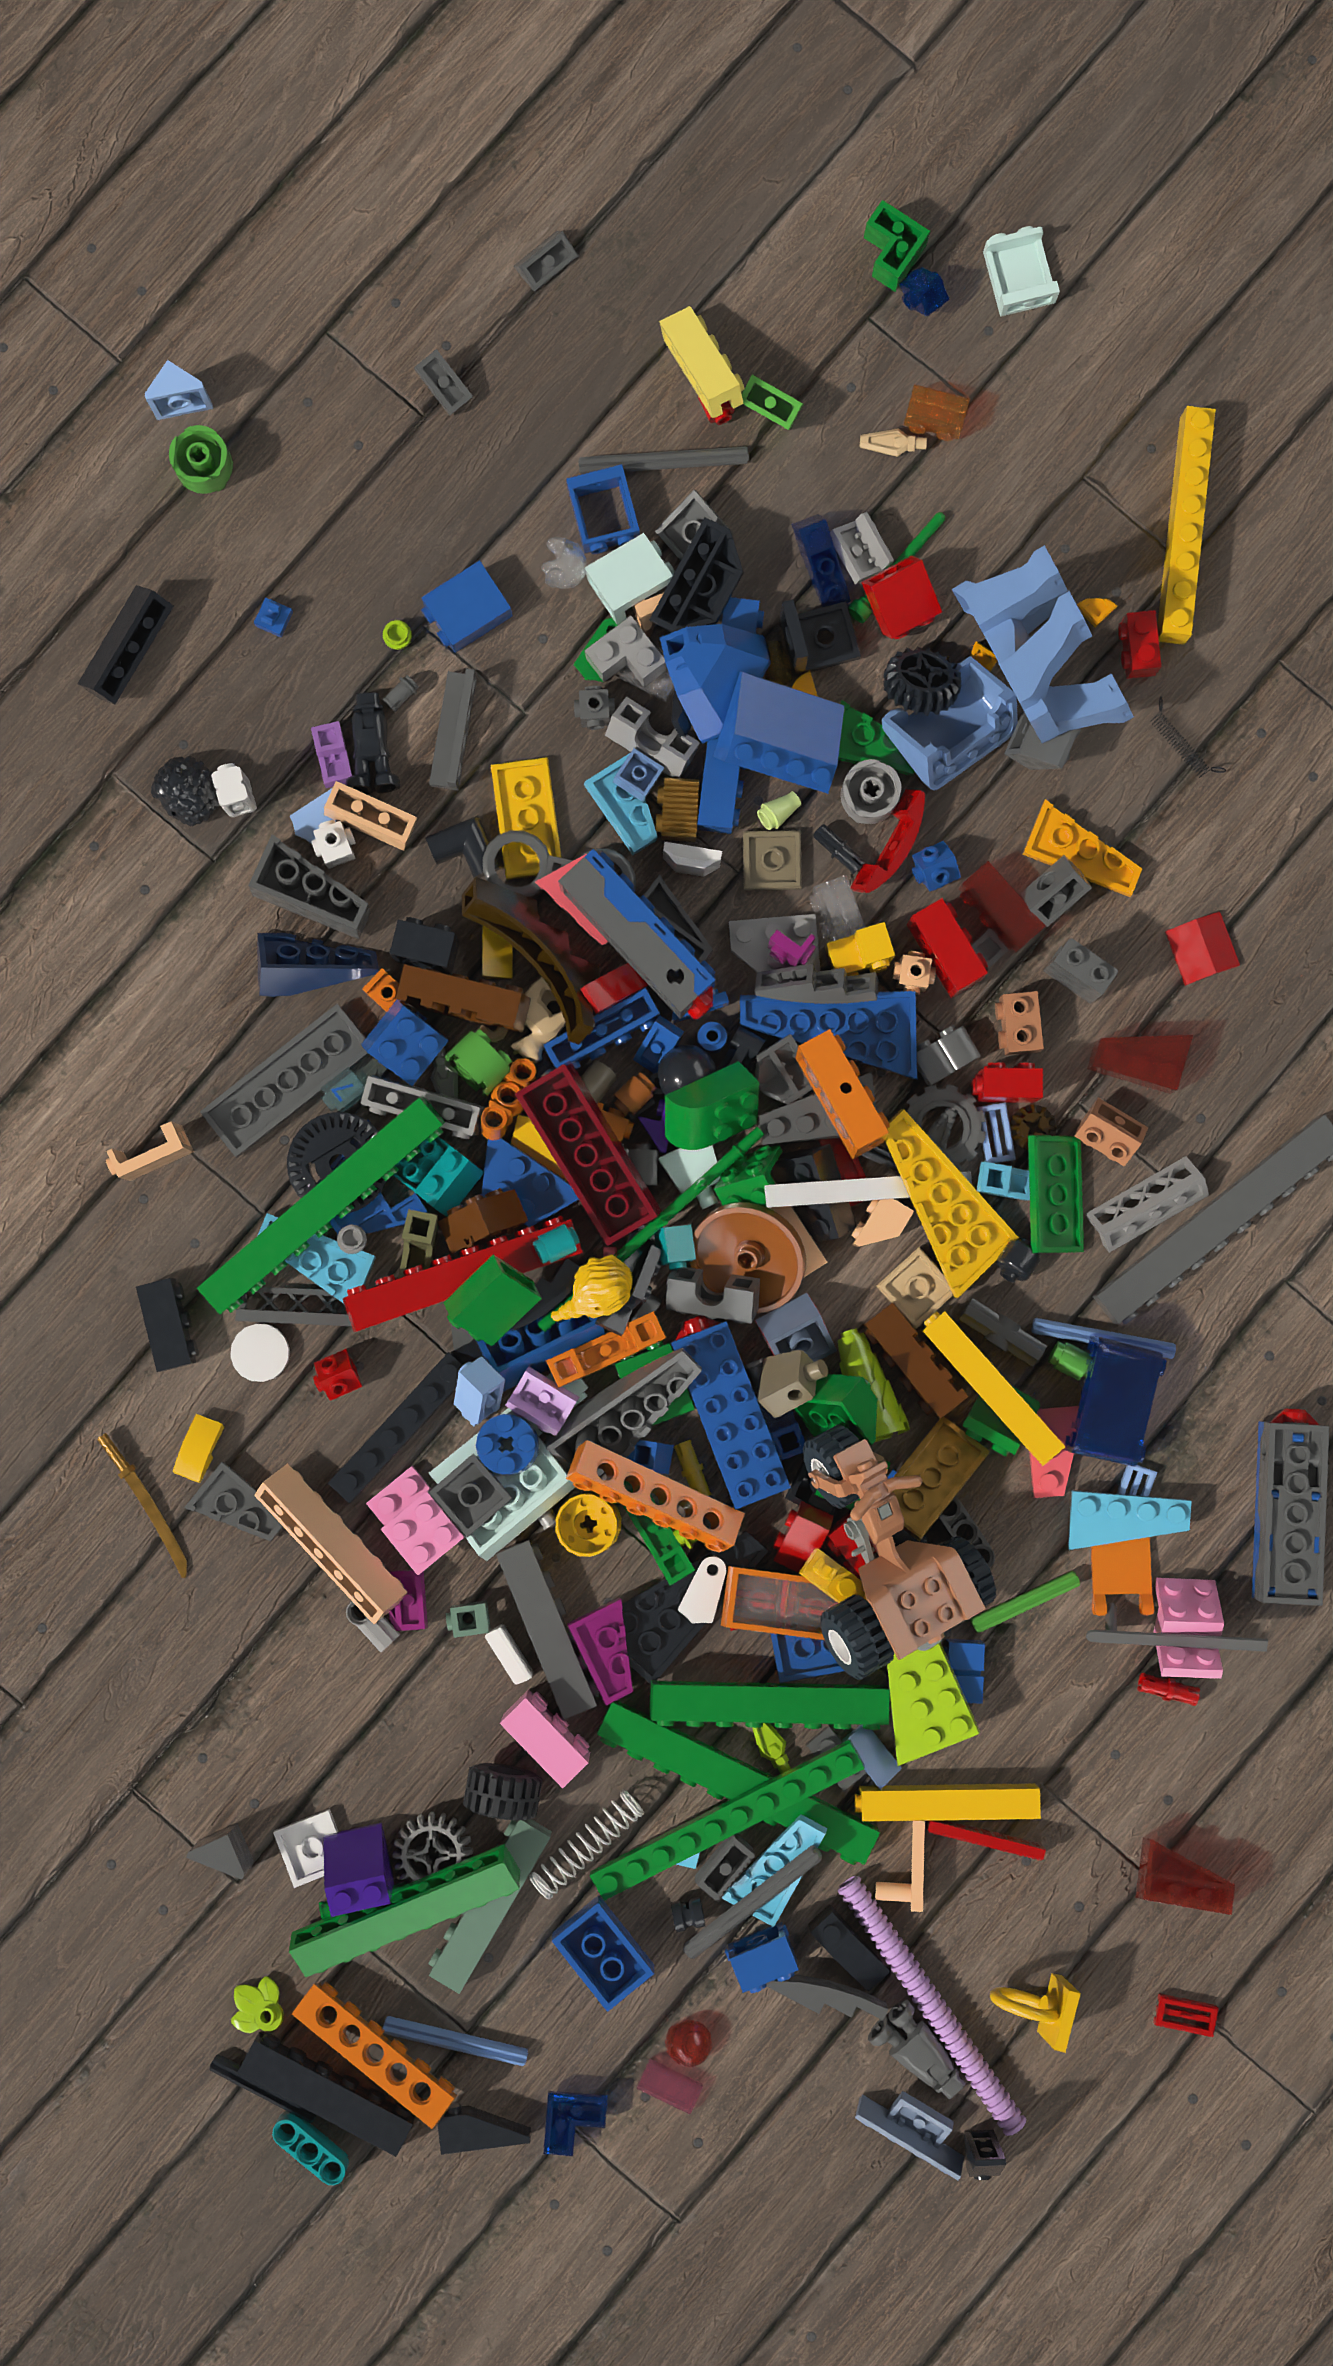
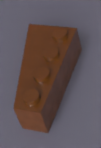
[396,964,531,1032]
[863,1302,969,1419]

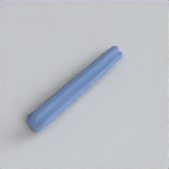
[1031,1318,1176,1359]
[383,2016,528,2066]

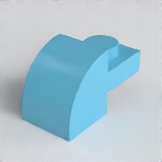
[976,1162,1030,1201]

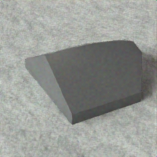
[755,1034,812,1104]

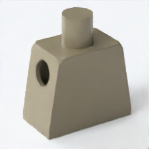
[758,1350,828,1418]

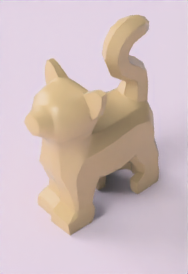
[479,977,566,1064]

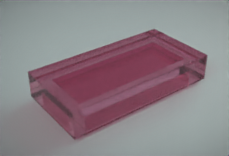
[637,2058,703,2114]

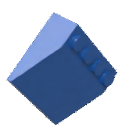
[713,671,844,794]

